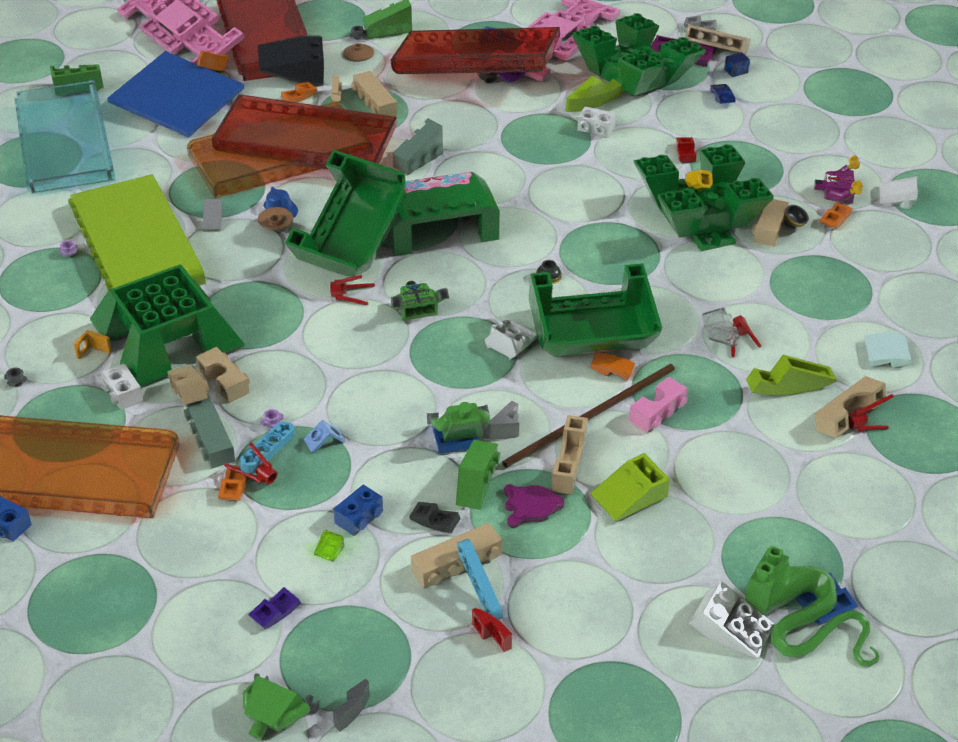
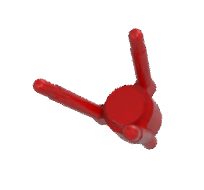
[330,275,375,305]
[729,315,761,357]
[848,394,894,432]
[224,443,278,485]

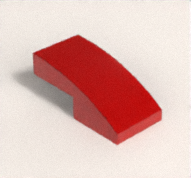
[676,137,697,162]
[472,608,512,652]

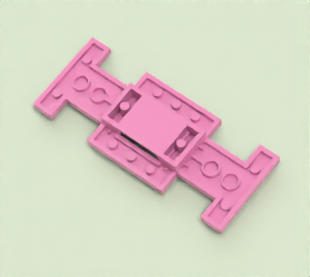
[117,0,245,64]
[490,0,620,82]

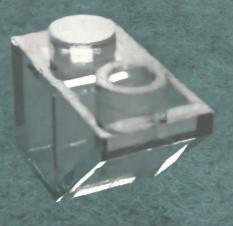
[702,307,739,347]

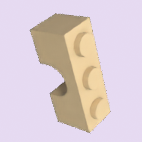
[196,347,250,403]
[167,365,209,405]

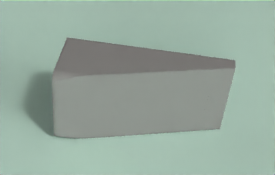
[203,199,223,231]

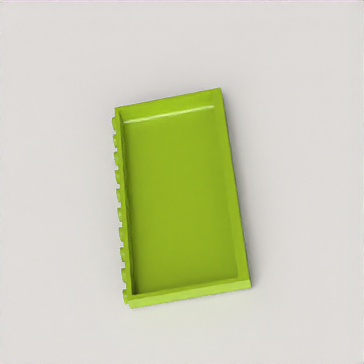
[68,174,206,290]

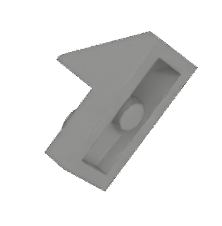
[487,401,519,440]

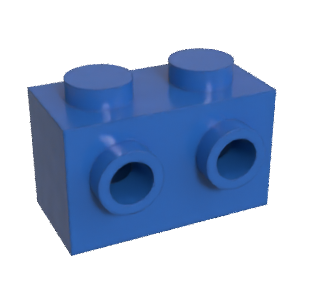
[333,484,383,536]

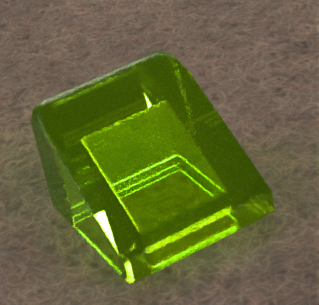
[314,530,344,562]

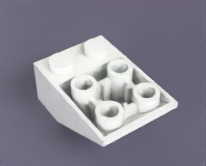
[689,581,775,659]

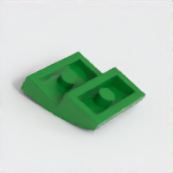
[690,230,736,252]

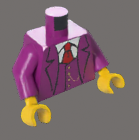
[814,155,863,204]

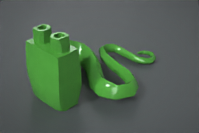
[745,546,879,667]

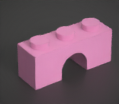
[629,377,688,433]

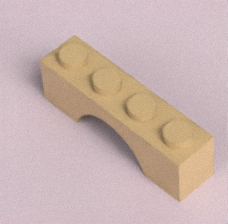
[815,376,886,438]
[551,415,588,495]

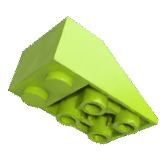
[591,453,670,522]

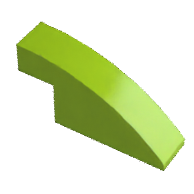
[565,76,625,112]
[746,355,837,396]

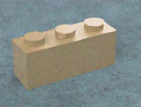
[752,199,789,247]

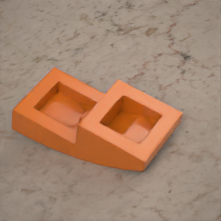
[197,50,229,71]
[281,82,317,104]
[820,202,852,229]
[589,353,635,381]
[218,465,248,501]

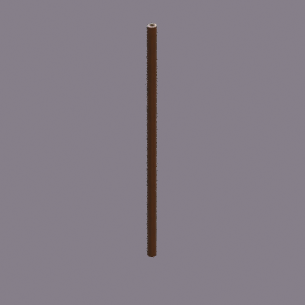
[502,364,675,468]

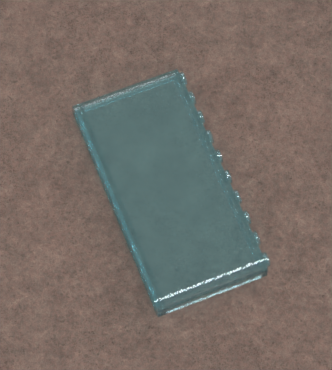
[14,80,116,194]

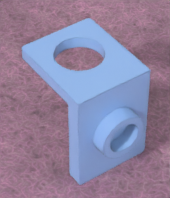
[304,420,346,453]

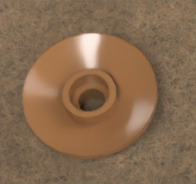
[343,43,374,62]
[258,207,293,230]

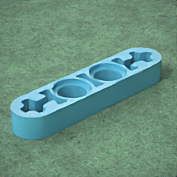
[240,422,294,473]
[457,539,503,620]

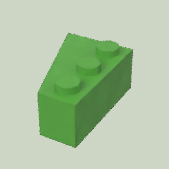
[363,0,412,39]
[50,64,104,96]
[456,440,501,510]

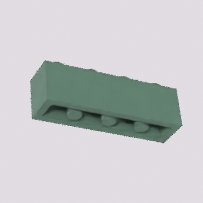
[183,394,235,469]

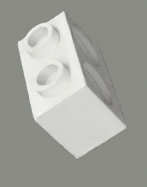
[577,107,616,137]
[101,364,143,410]

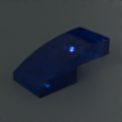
[710,84,735,104]

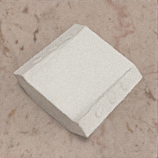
[878,176,918,209]
[485,319,538,360]

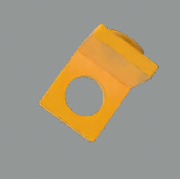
[73,330,112,359]

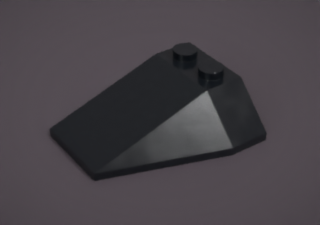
[258,35,324,86]

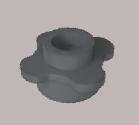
[350,26,366,39]
[4,367,27,387]

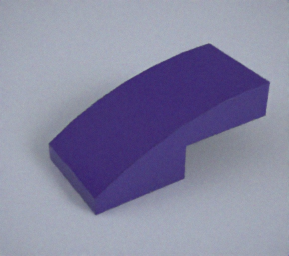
[248,587,301,629]

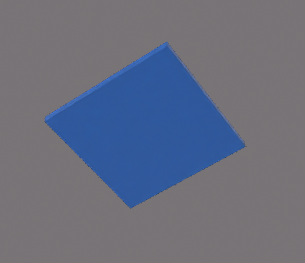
[107,51,244,138]

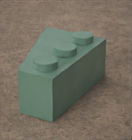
[393,118,443,175]

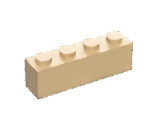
[685,24,751,54]
[351,71,397,120]
[411,523,502,588]

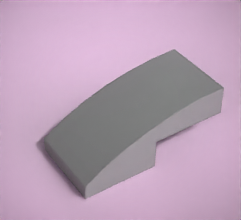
[684,16,717,30]

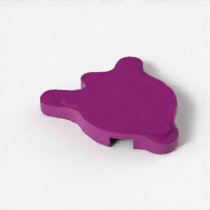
[504,484,564,528]

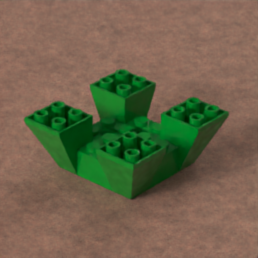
[572,13,706,96]
[634,144,774,238]
[90,264,245,387]

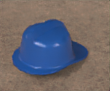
[263,187,298,218]

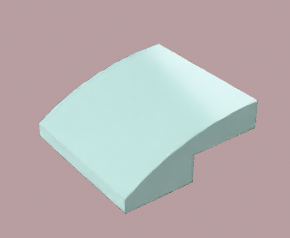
[865,333,912,368]

